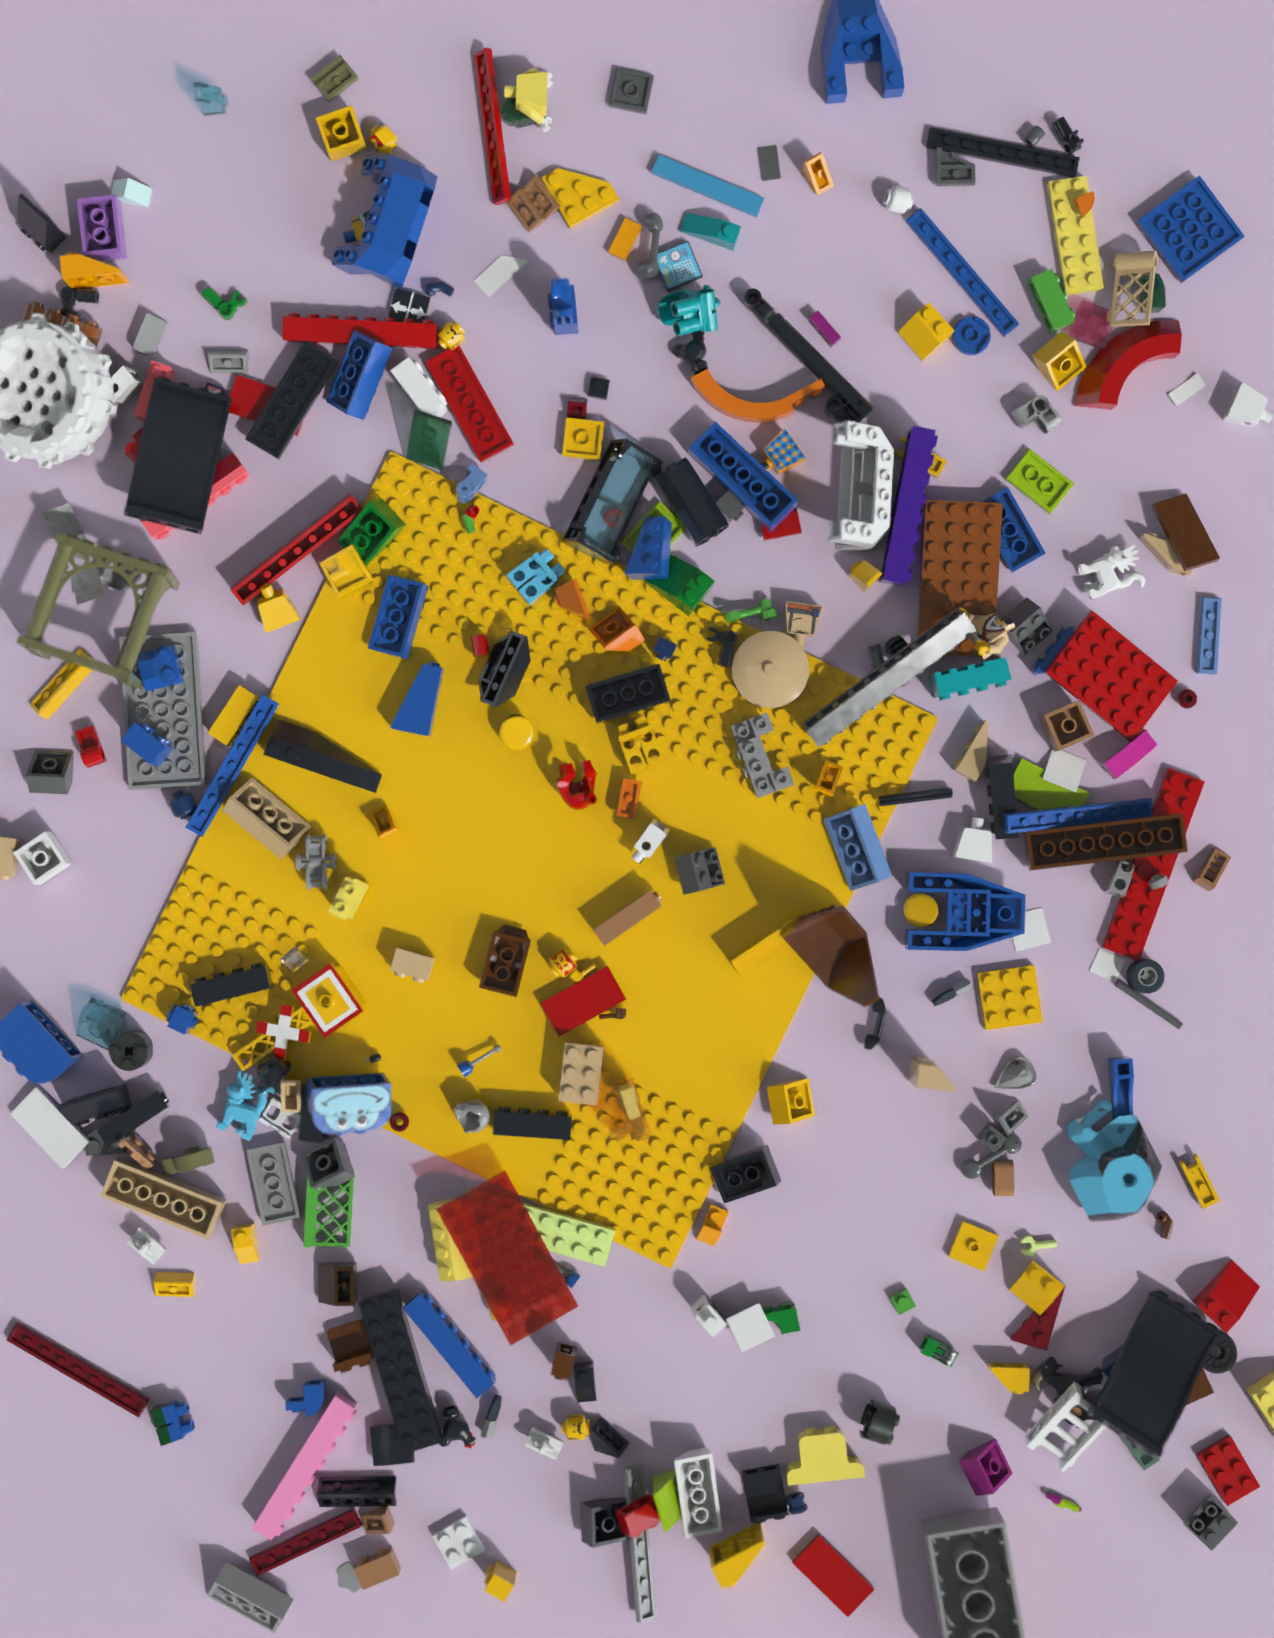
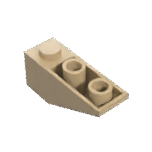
[1139,532,1193,577]
[953,720,988,782]

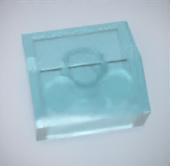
[76,997,127,1051]

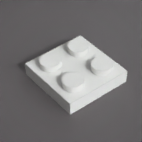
[432,1515,485,1570]

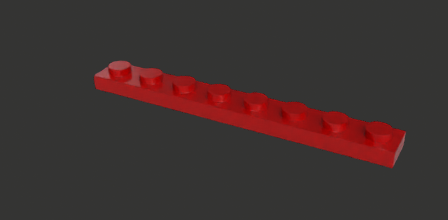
[474,48,511,205]

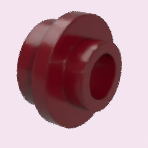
[1177,689,1197,709]
[390,1112,409,1132]

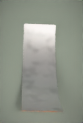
[42,503,104,605]

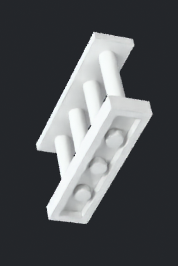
[1025,1382,1106,1472]

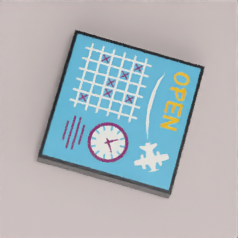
[657,241,703,292]

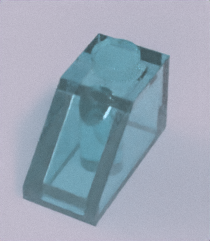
[193,82,229,116]

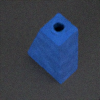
[391,662,444,737]

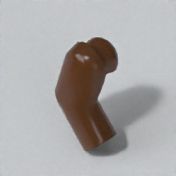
[1156,1211,1173,1240]

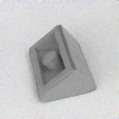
[132,313,167,358]
[208,350,249,373]

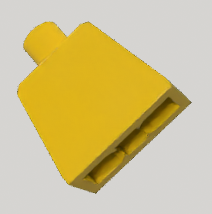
[257,583,300,633]

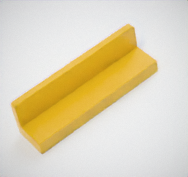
[730,918,797,976]

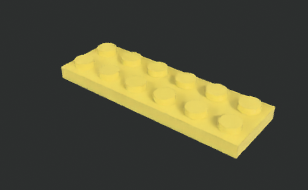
[1047,176,1104,296]

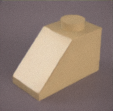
[281,1080,302,1113]

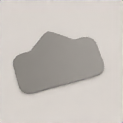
[337,1562,362,1593]

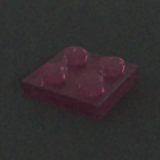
[1068,300,1117,350]

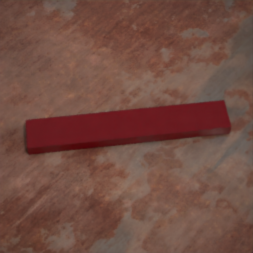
[249,1507,363,1576]

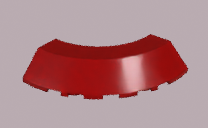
[1074,320,1182,410]

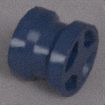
[785,1492,808,1515]

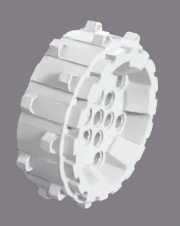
[0,314,117,469]

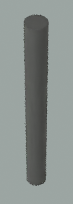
[1115,980,1183,1029]

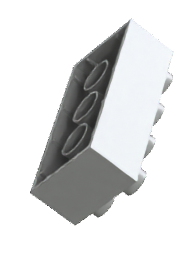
[921,1507,1025,1638]

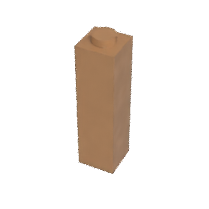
[593,890,662,946]

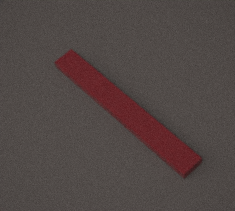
[6,1322,150,1418]

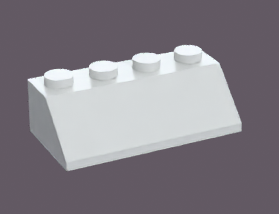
[674,1447,723,1539]

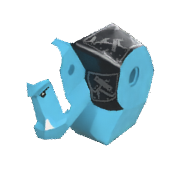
[1066,1099,1162,1222]

